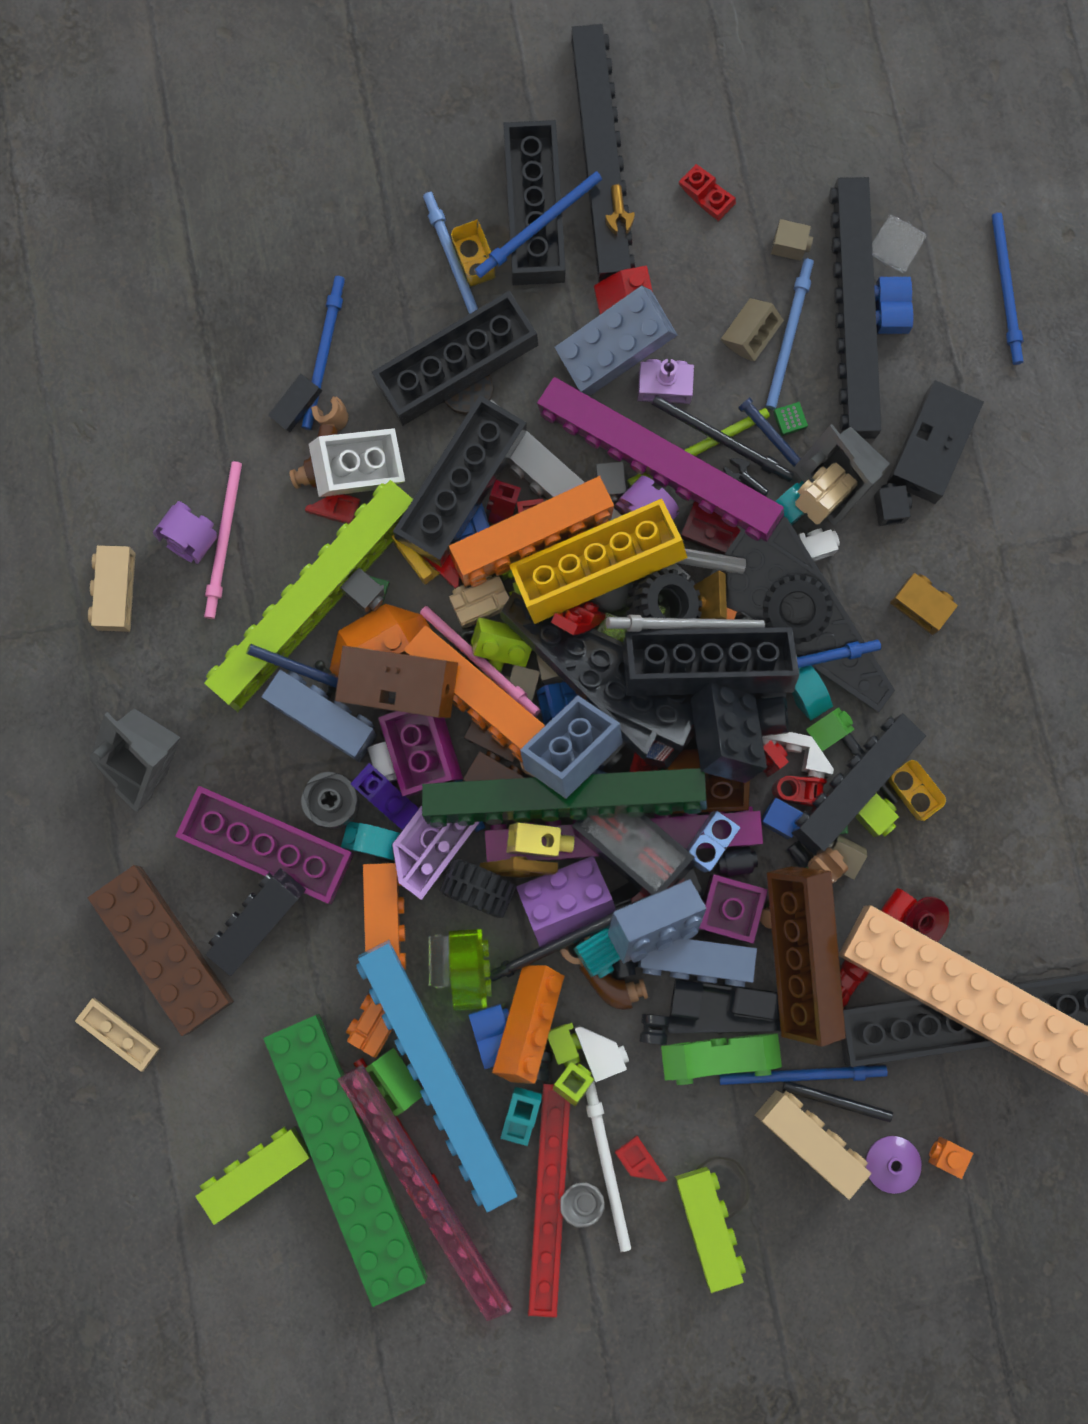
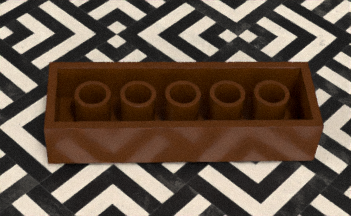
[87,865,234,1036]
[767,866,846,1047]

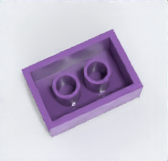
[516,856,616,947]

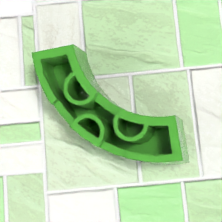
[661,1033,782,1085]

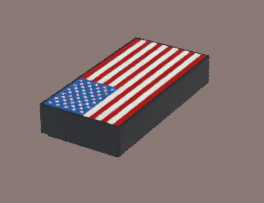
[644,724,696,769]

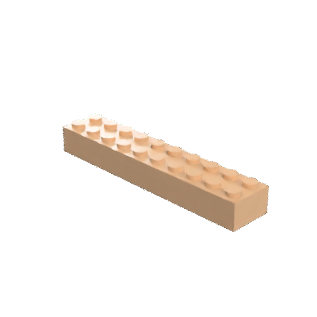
[839,905,1088,1096]

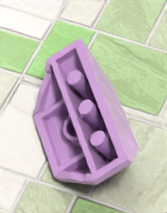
[392,806,479,900]

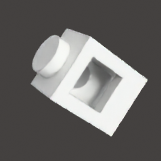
[798,528,840,562]

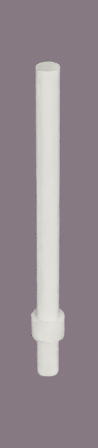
[586,1081,631,1252]

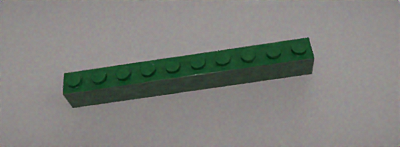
[422,768,707,827]

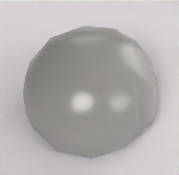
[560,1182,605,1227]

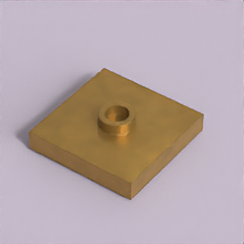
[693,570,727,619]
[479,856,558,878]

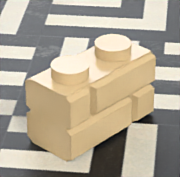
[795,463,858,524]
[449,575,509,629]

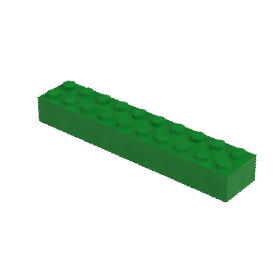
[263,1014,427,1307]

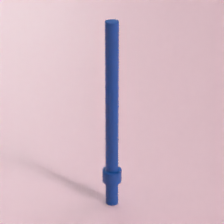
[474,171,602,278]
[992,213,1023,365]
[301,276,345,430]
[797,640,881,668]
[719,1065,887,1085]

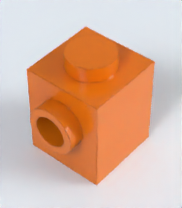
[928,1137,973,1179]

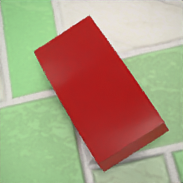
[679,164,736,221]
[551,601,606,635]

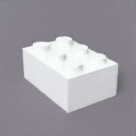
[309,428,405,497]

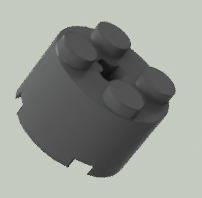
[301,772,360,829]

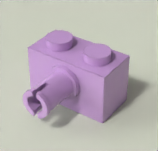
[637,359,694,404]

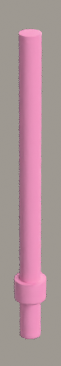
[204,461,242,619]
[420,606,541,717]

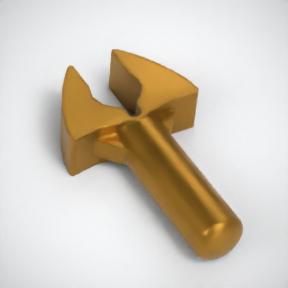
[605,184,635,236]

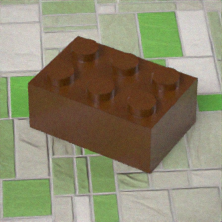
[664,749,750,814]

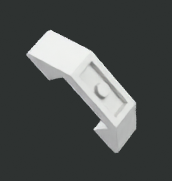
[762,732,834,778]

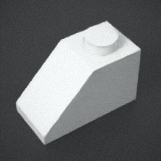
[574,1026,629,1082]

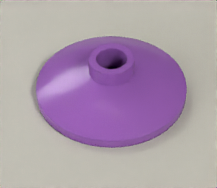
[866,1136,922,1194]

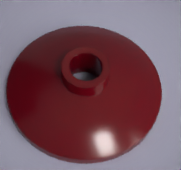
[903,896,949,942]

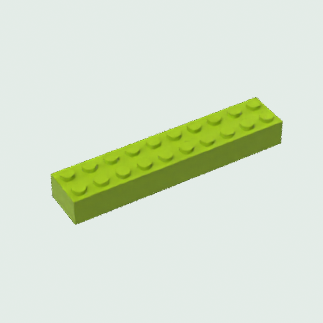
[204,480,413,712]

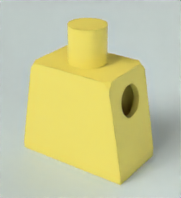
[506,823,574,857]

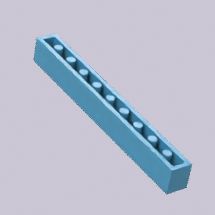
[356,940,518,1212]

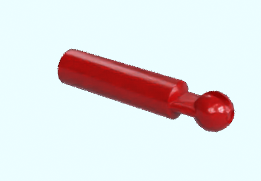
[840,888,917,1008]

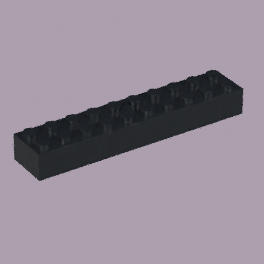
[841,972,1088,1067]

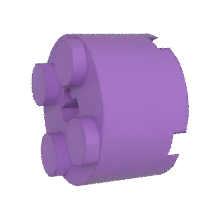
[615,476,679,520]
[153,501,217,564]

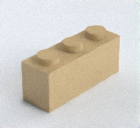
[88,545,136,632]

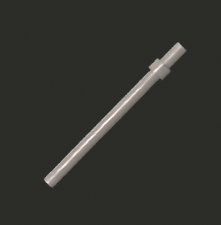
[606,615,765,632]

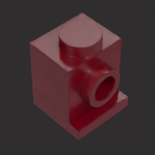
[486,480,521,524]

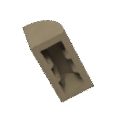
[721,298,784,362]

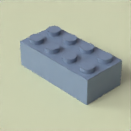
[555,285,678,395]
[262,670,378,763]
[637,938,757,987]

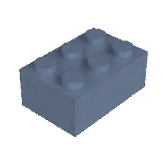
[520,695,623,798]
[608,879,707,963]

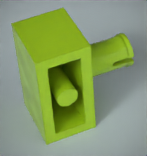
[471,617,532,683]

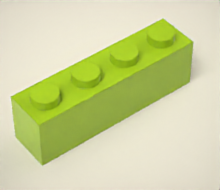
[195,1127,311,1225]
[674,1167,746,1293]

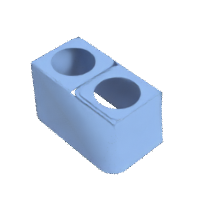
[686,811,741,872]

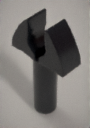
[723,458,769,496]

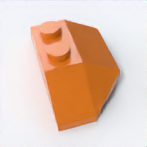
[330,604,432,677]

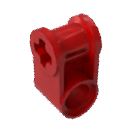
[772,776,827,807]

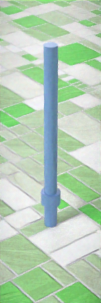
[423,192,478,314]
[766,258,814,410]

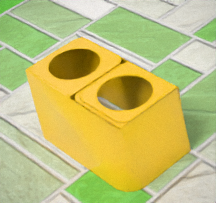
[451,220,495,287]
[887,760,946,821]

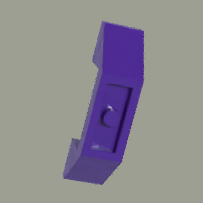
[351,763,419,831]

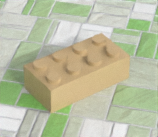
[755,1090,872,1200]

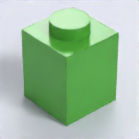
[806,707,854,751]

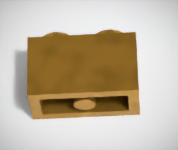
[890,573,958,635]

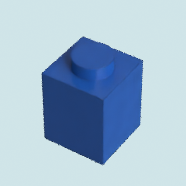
[761,798,803,839]

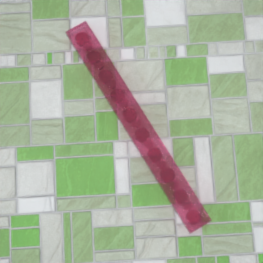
[337,1064,513,1321]

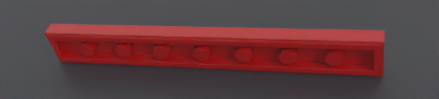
[528,1083,570,1318]

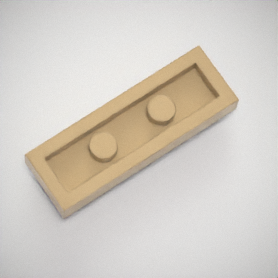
[75,998,161,1072]

